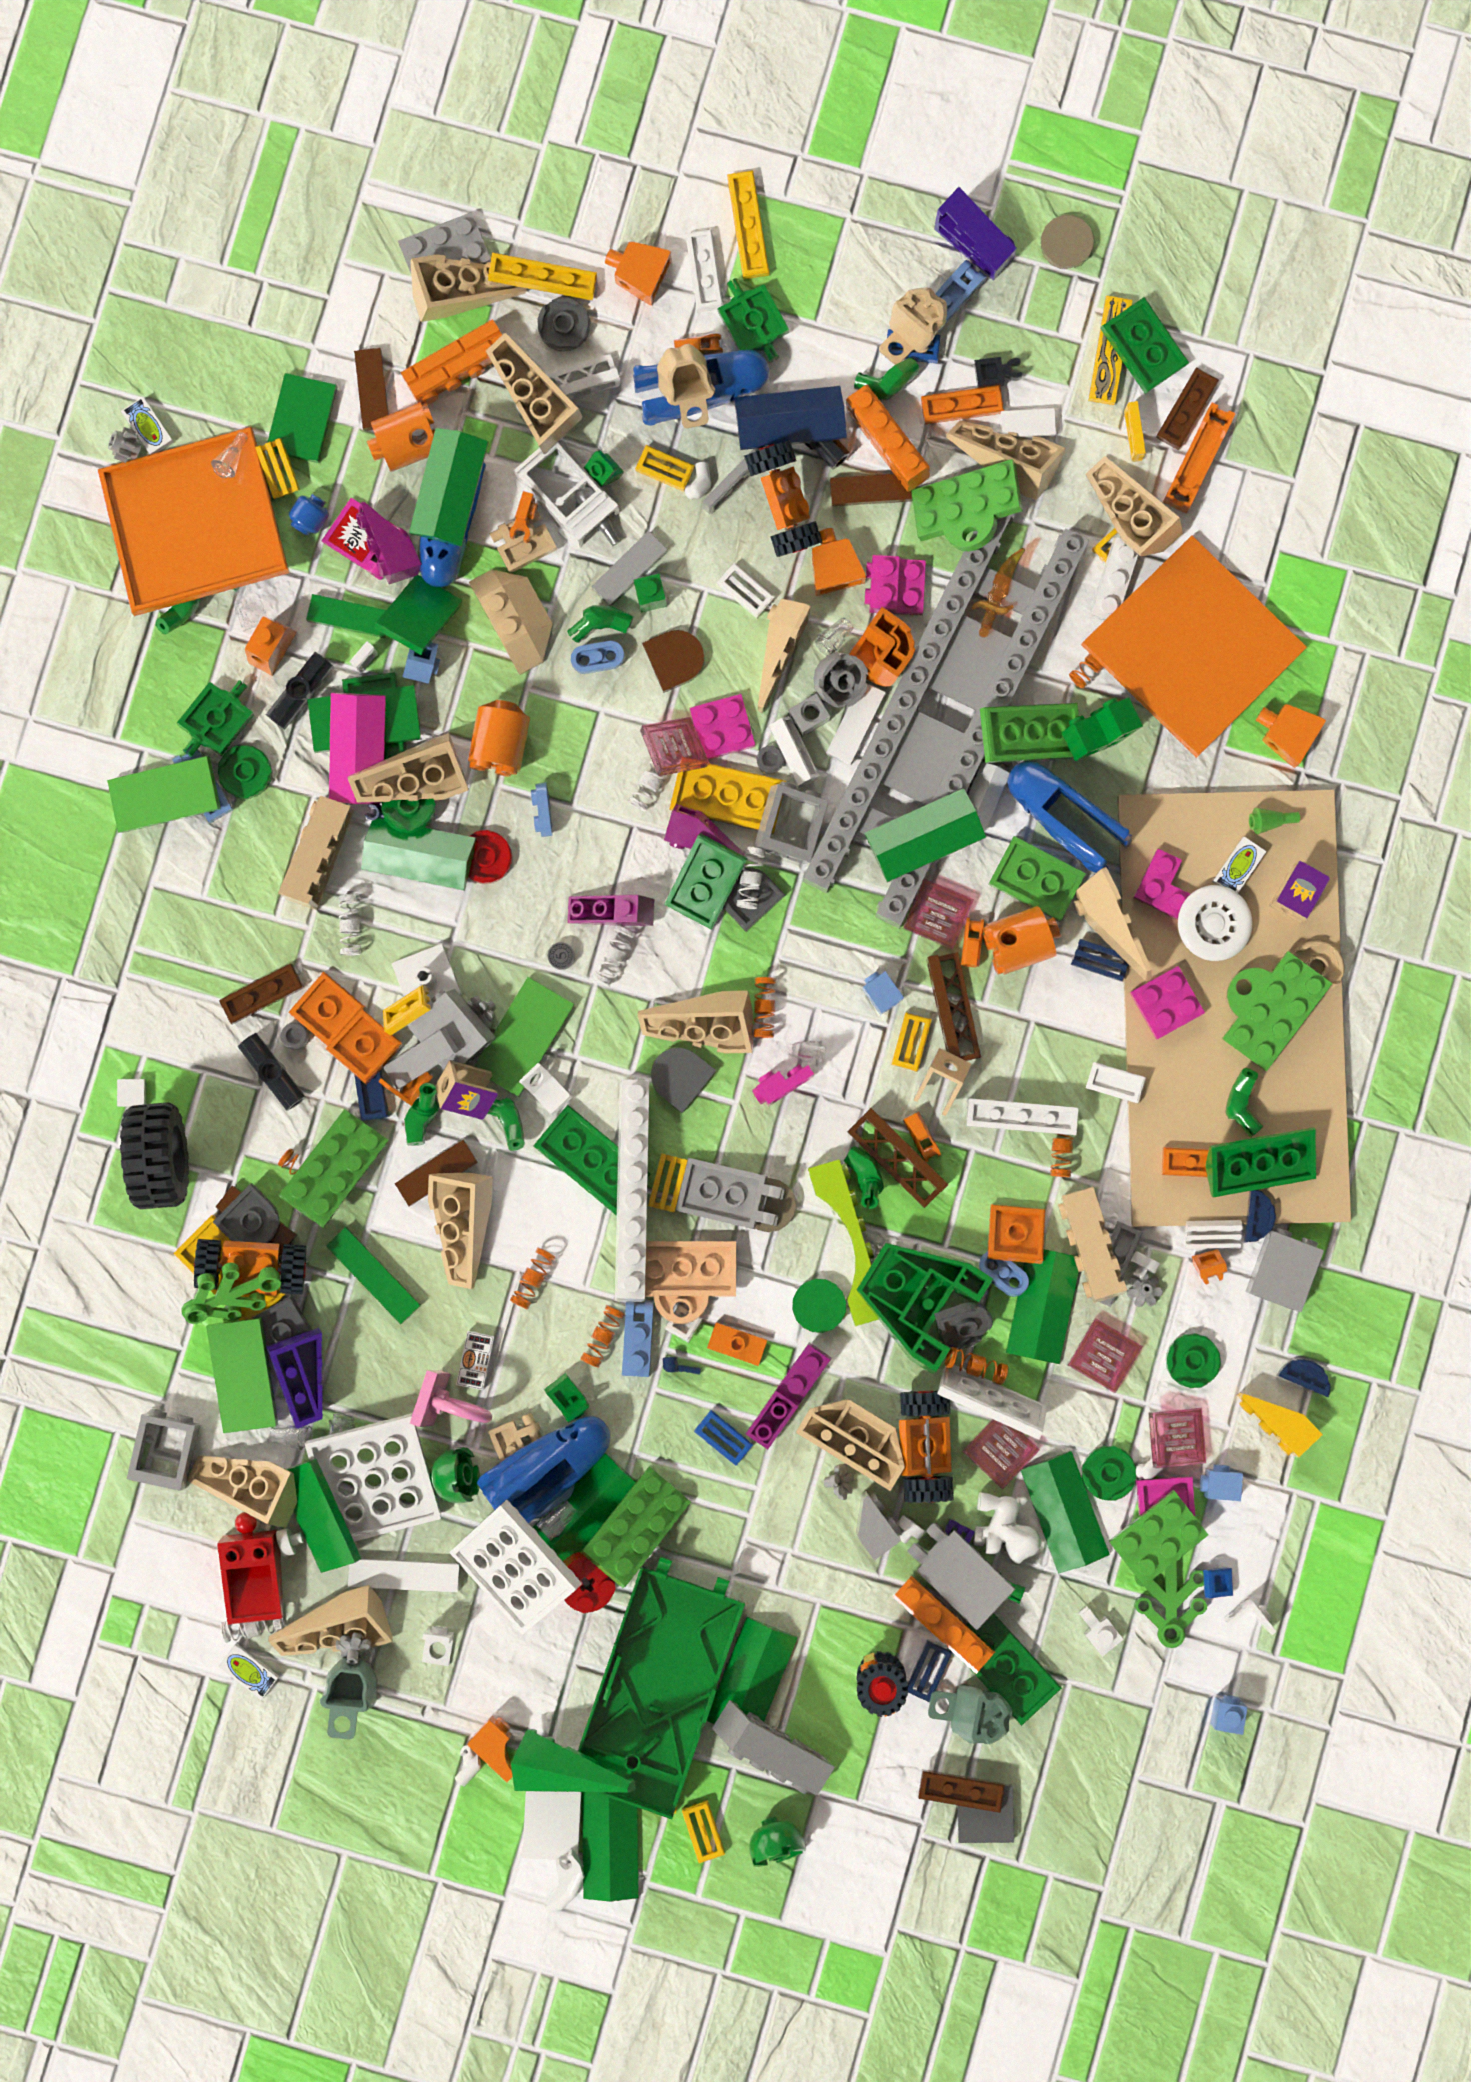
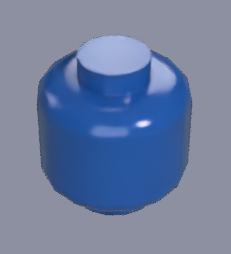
[289,494,329,536]

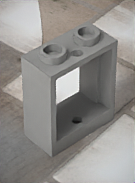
[754,782,828,864]
[127,1409,200,1491]

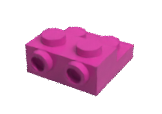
[864,555,926,615]
[752,1064,814,1107]

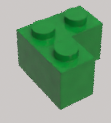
[1061,697,1143,761]

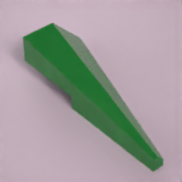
[511,1729,636,1792]

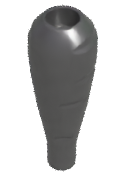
[575,486,621,547]

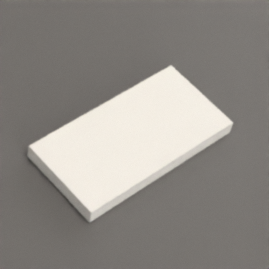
[937,1364,1047,1439]
[522,1746,581,1861]

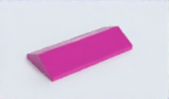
[329,693,386,804]

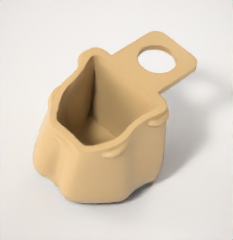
[879,287,947,365]
[657,344,715,428]

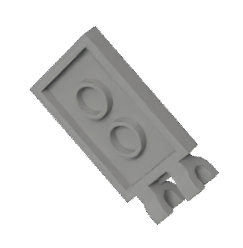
[676,1158,786,1229]
[907,1523,1016,1630]

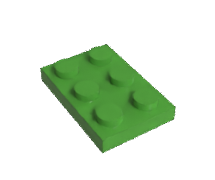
[988,836,1086,922]
[1109,1490,1209,1586]

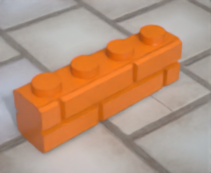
[400,319,502,405]
[846,385,930,492]
[893,1576,995,1674]

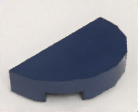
[1244,1190,1276,1243]
[1276,1359,1331,1398]

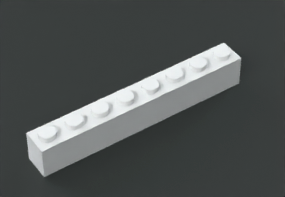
[615,1079,649,1302]

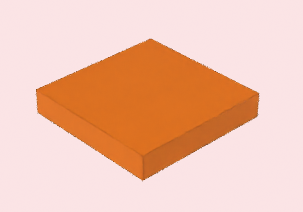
[288,972,365,1046]
[325,1009,403,1085]
[987,1204,1045,1264]

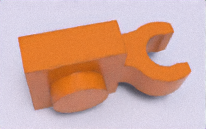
[509,491,538,543]

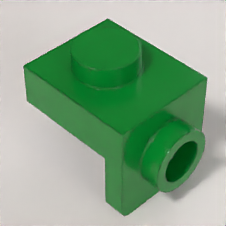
[584,450,624,487]
[544,1373,590,1422]

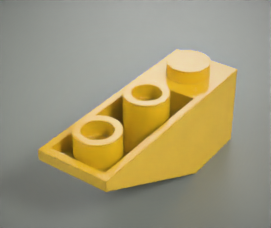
[1237,1392,1323,1457]

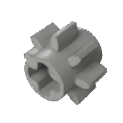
[108,427,141,463]

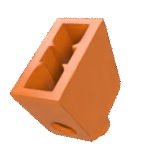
[605,241,672,306]
[811,528,866,596]
[245,616,297,676]
[1255,704,1326,768]

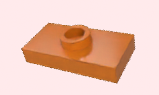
[707,1322,767,1366]

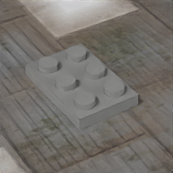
[398,212,491,273]

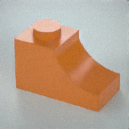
[467,1715,512,1782]

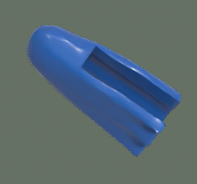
[633,350,769,426]
[419,463,486,587]
[1007,761,1132,873]
[477,1416,611,1524]

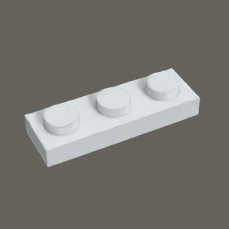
[1089,537,1138,620]

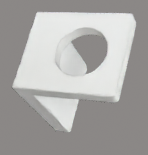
[519,1063,572,1116]
[1223,1599,1276,1635]
[422,1626,454,1666]

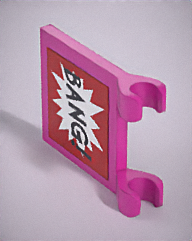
[321,498,410,580]

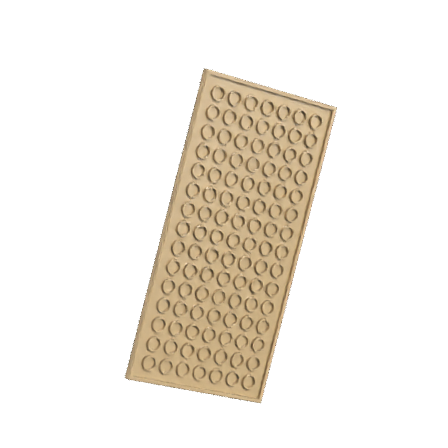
[1117,790,1351,1227]

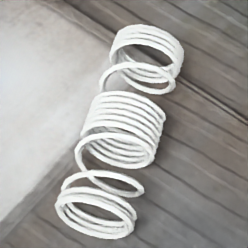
[628,750,674,811]
[736,847,766,909]
[339,894,361,956]
[591,925,635,987]
[221,1615,285,1643]

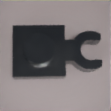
[974,357,1023,388]

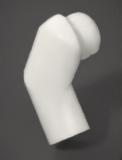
[685,462,711,500]
[1136,1443,1166,1480]
[455,1745,481,1787]

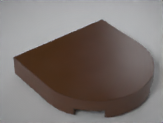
[642,630,704,693]

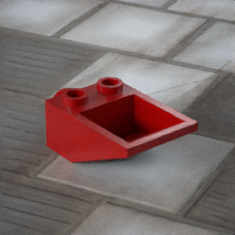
[217,1512,283,1625]

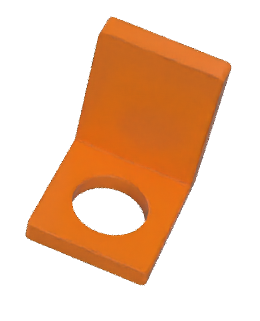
[379,1072,433,1106]

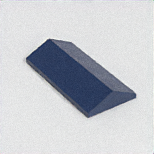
[734,386,847,450]

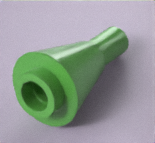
[1249,808,1300,835]

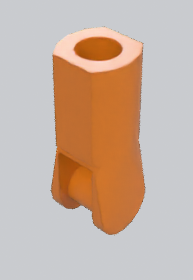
[674,333,723,355]
[961,917,984,968]
[903,1112,941,1163]

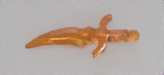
[972,548,1025,638]

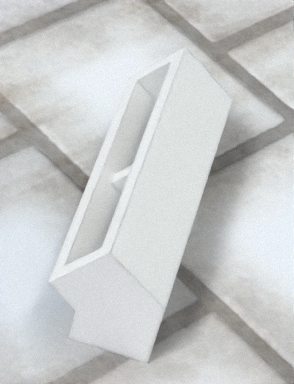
[769,716,819,788]
[968,761,1009,832]

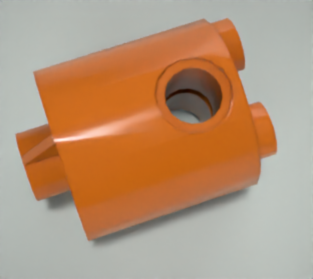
[367,402,435,472]
[468,700,530,777]
[983,906,1061,975]

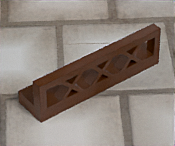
[926,952,981,1065]
[847,1108,949,1208]

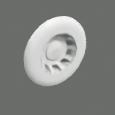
[1178,885,1253,961]

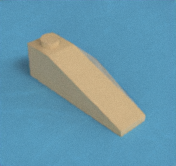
[946,421,1066,500]
[758,599,811,713]
[1074,867,1152,982]
[428,1172,493,1289]
[187,1455,297,1528]

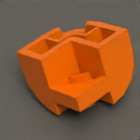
[849,607,915,686]

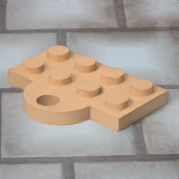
[645,1241,736,1324]

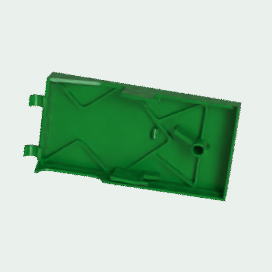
[577,1557,745,1820]

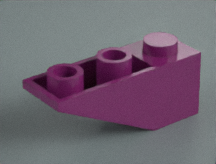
[356,502,421,584]
[664,804,745,856]
[567,895,655,926]

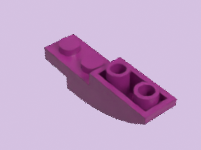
[746,1342,832,1450]

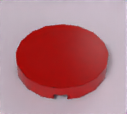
[468,830,513,884]

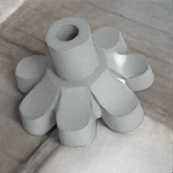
[467,996,496,1029]
[1127,1272,1163,1307]
[824,1464,854,1500]
[336,1633,372,1665]

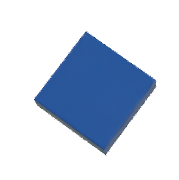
[1203,1567,1233,1598]

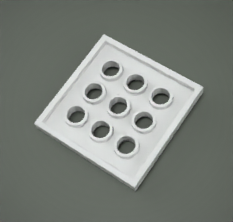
[305,1413,442,1542]
[449,1500,582,1635]

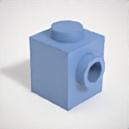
[403,643,440,684]
[862,971,904,1016]
[1200,1464,1243,1501]
[1210,1695,1248,1735]

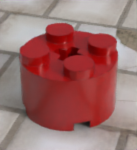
[563,1552,616,1613]

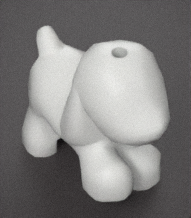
[973,1492,1041,1564]

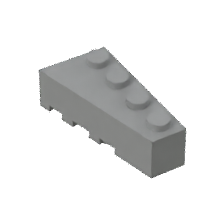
[712,1700,835,1796]

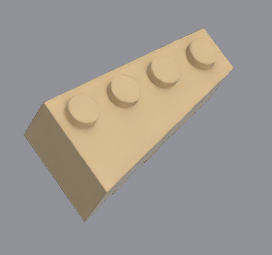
[486,332,583,454]
[278,796,354,911]
[1058,1187,1127,1303]

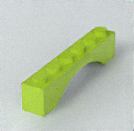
[808,1159,879,1327]

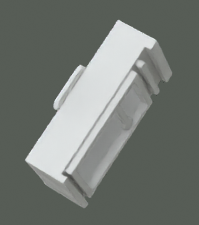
[514,441,619,550]

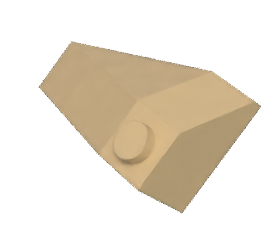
[411,254,527,322]
[1086,456,1183,557]
[347,734,469,803]
[637,991,753,1054]
[268,1585,393,1656]

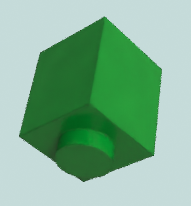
[633,573,667,613]

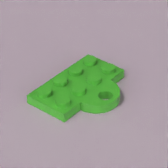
[911,459,1023,552]
[1221,951,1333,1071]

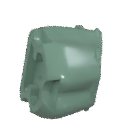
[320,1658,378,1740]
[928,1684,1012,1745]

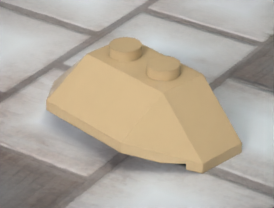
[469,569,553,675]
[796,1399,905,1491]

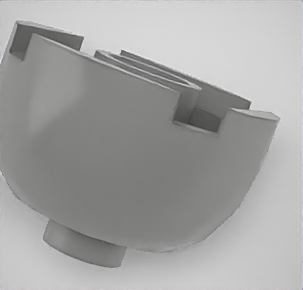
[813,652,868,708]

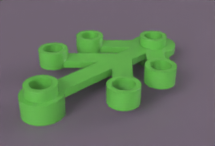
[181,1263,281,1324]
[1134,1558,1207,1648]

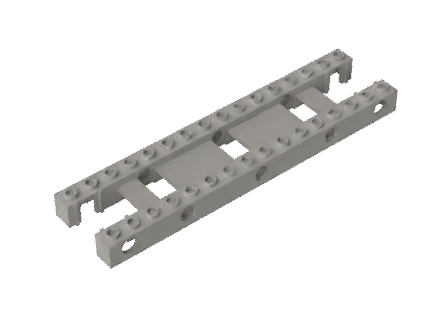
[802,513,1089,928]

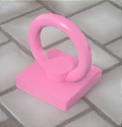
[410,1370,493,1427]

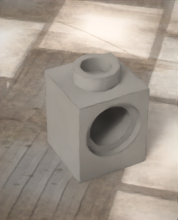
[788,693,832,737]

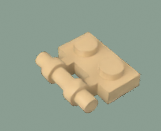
[489,510,557,573]
[488,1413,541,1462]

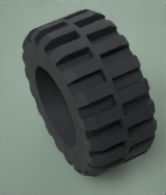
[120,1102,189,1209]

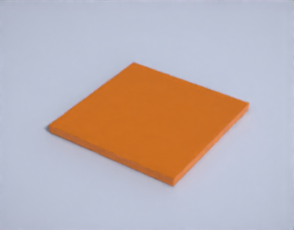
[98,427,290,616]
[1081,535,1307,758]

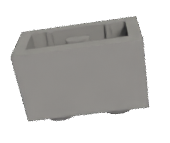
[856,1491,902,1561]

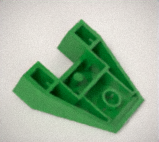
[856,1243,993,1374]

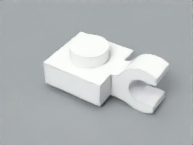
[1078,1606,1124,1657]

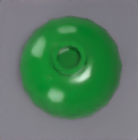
[430,1447,480,1503]
[749,1817,806,1867]

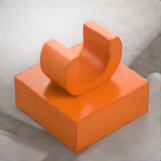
[1192,1249,1227,1285]

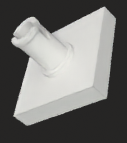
[391,944,462,1006]

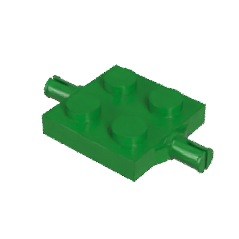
[717,278,789,362]
[177,680,254,757]

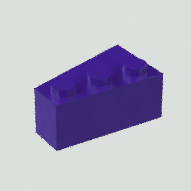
[934,186,1017,281]
[267,1327,323,1429]

